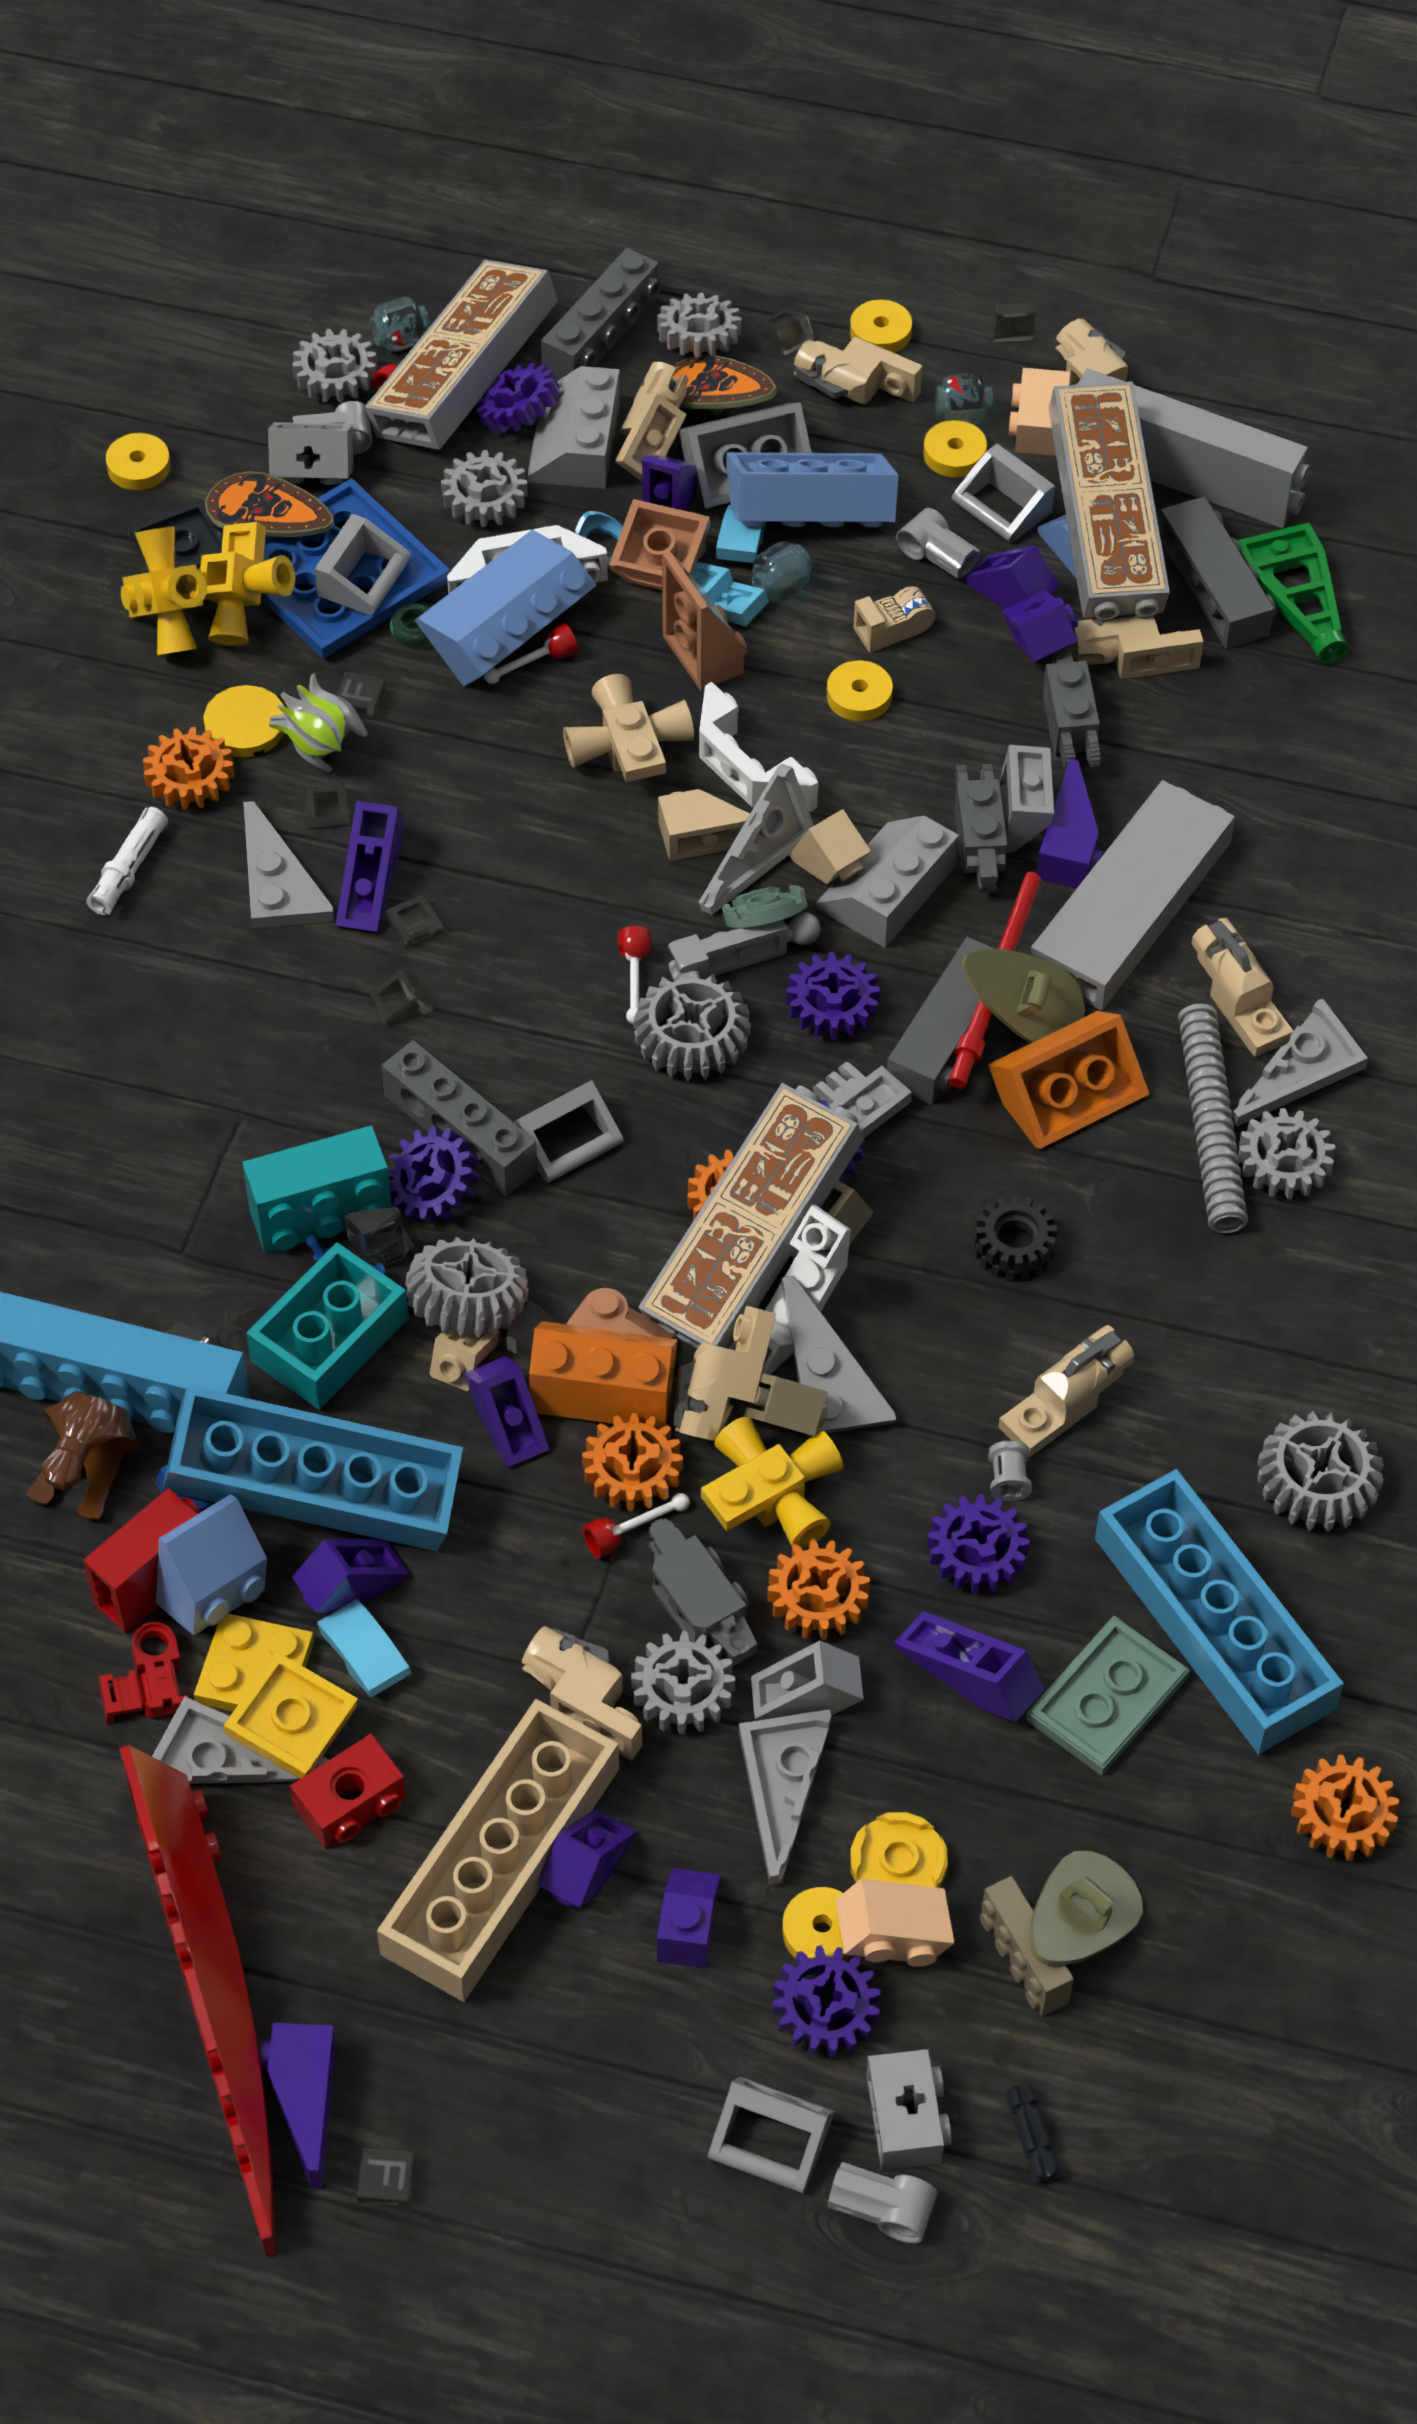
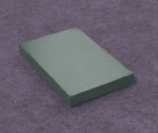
[1026,1616,1190,1776]

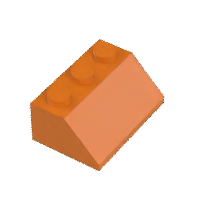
[988,1011,1149,1149]
[529,1321,678,1430]

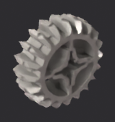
[634,971,751,1081]
[405,1237,529,1338]
[1257,1411,1384,1533]

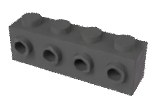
[541,248,661,381]

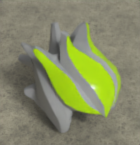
[269,673,368,773]

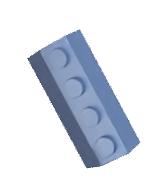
[726,452,899,527]
[415,529,597,687]

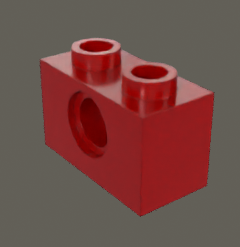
[290,1734,406,1850]

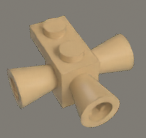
[563,674,694,782]

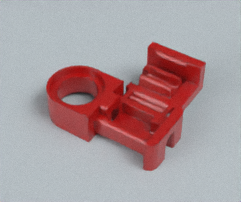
[99,1622,188,1725]

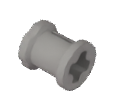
[988,1441,1032,1502]

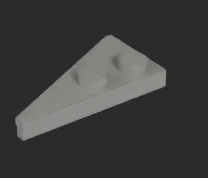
[244,801,334,929]
[781,1276,896,1436]
[739,1709,831,1885]

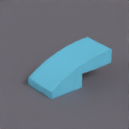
[716,505,766,563]
[691,562,769,627]
[317,1599,411,1698]

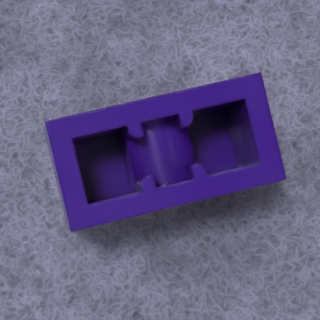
[1002,590,1079,662]

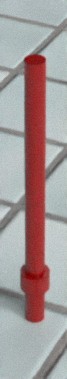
[949,872,1042,1089]

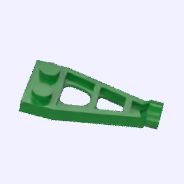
[1237,523,1349,665]

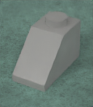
[751,1641,864,1721]

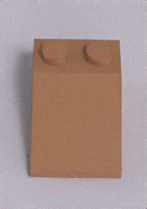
[662,551,747,691]

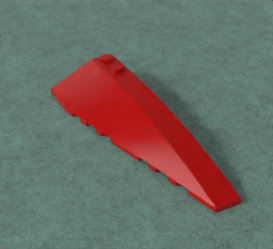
[119,1745,276,2257]

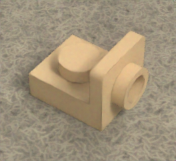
[430,1330,500,1391]

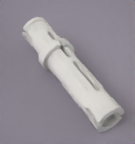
[86,807,168,915]

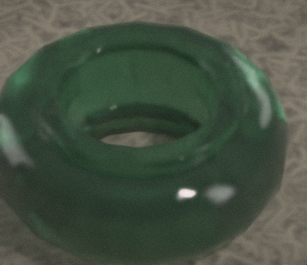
[390,604,430,647]

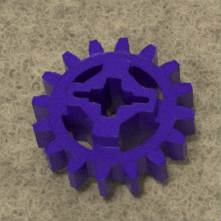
[476,363,560,433]
[786,952,880,1040]
[388,1126,480,1224]
[927,1494,1030,1594]
[771,1945,880,2057]

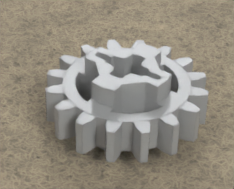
[657,293,741,357]
[292,329,377,403]
[441,450,528,527]
[1238,1108,1335,1199]
[631,1631,735,1734]

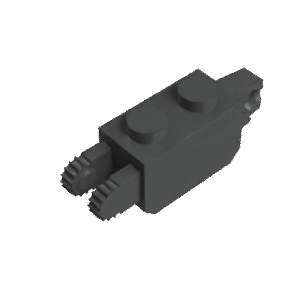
[1043,645,1101,769]
[955,764,1008,893]
[649,1518,757,1666]

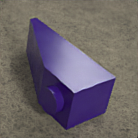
[1037,758,1103,888]
[336,801,406,933]
[894,1611,1045,1722]
[260,2023,337,2189]

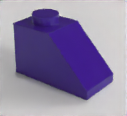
[642,455,696,511]
[962,545,1060,609]
[464,1356,550,1467]
[292,1539,410,1613]
[538,1809,637,1908]
[657,1868,721,1969]

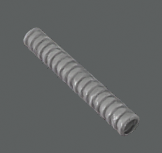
[1178,1004,1248,1233]

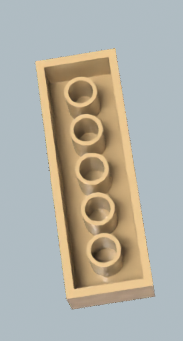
[377,1699,619,2002]

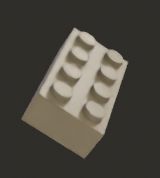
[980,1876,1074,2017]

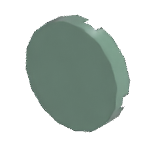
[722,885,808,928]

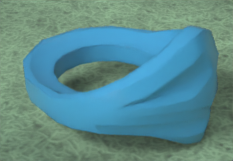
[575,511,623,568]

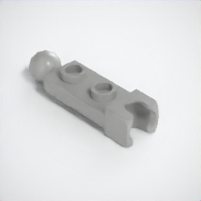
[668,912,821,981]

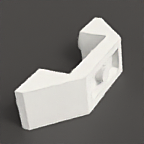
[447,525,608,594]
[699,682,818,812]
[729,1205,851,1375]

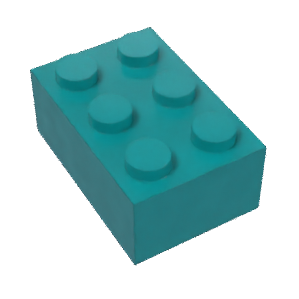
[242,1125,393,1254]
[246,1243,409,1410]

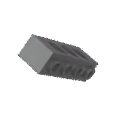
[381,1040,538,1197]

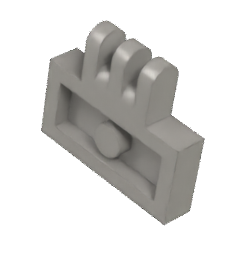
[813,1062,912,1138]

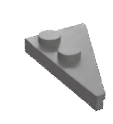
[699,764,814,915]
[1232,998,1368,1127]
[152,1697,329,1784]

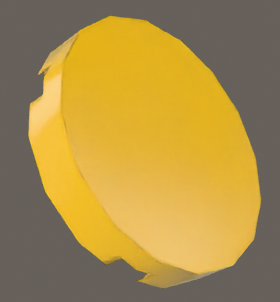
[203,685,284,758]
[850,1812,948,1888]

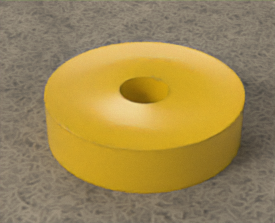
[850,300,912,353]
[923,420,987,478]
[106,433,171,491]
[827,661,893,721]
[782,1887,852,1961]

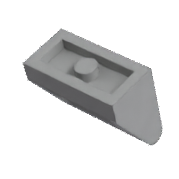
[952,444,1055,543]
[315,514,412,615]
[999,745,1054,853]
[514,1080,624,1183]
[708,2076,835,2193]

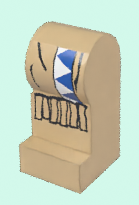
[854,586,936,653]

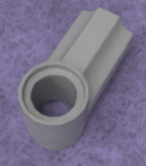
[292,401,372,454]
[896,508,980,579]
[828,2162,938,2244]

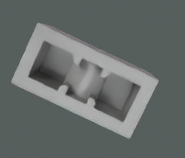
[268,422,353,485]
[866,2049,951,2171]

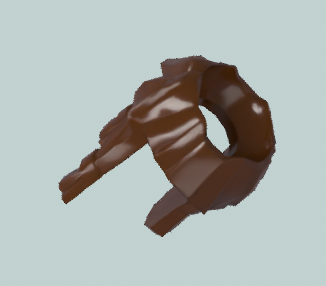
[26,1391,140,1521]

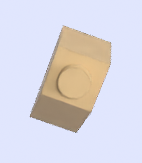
[658,789,750,861]
[789,809,871,884]

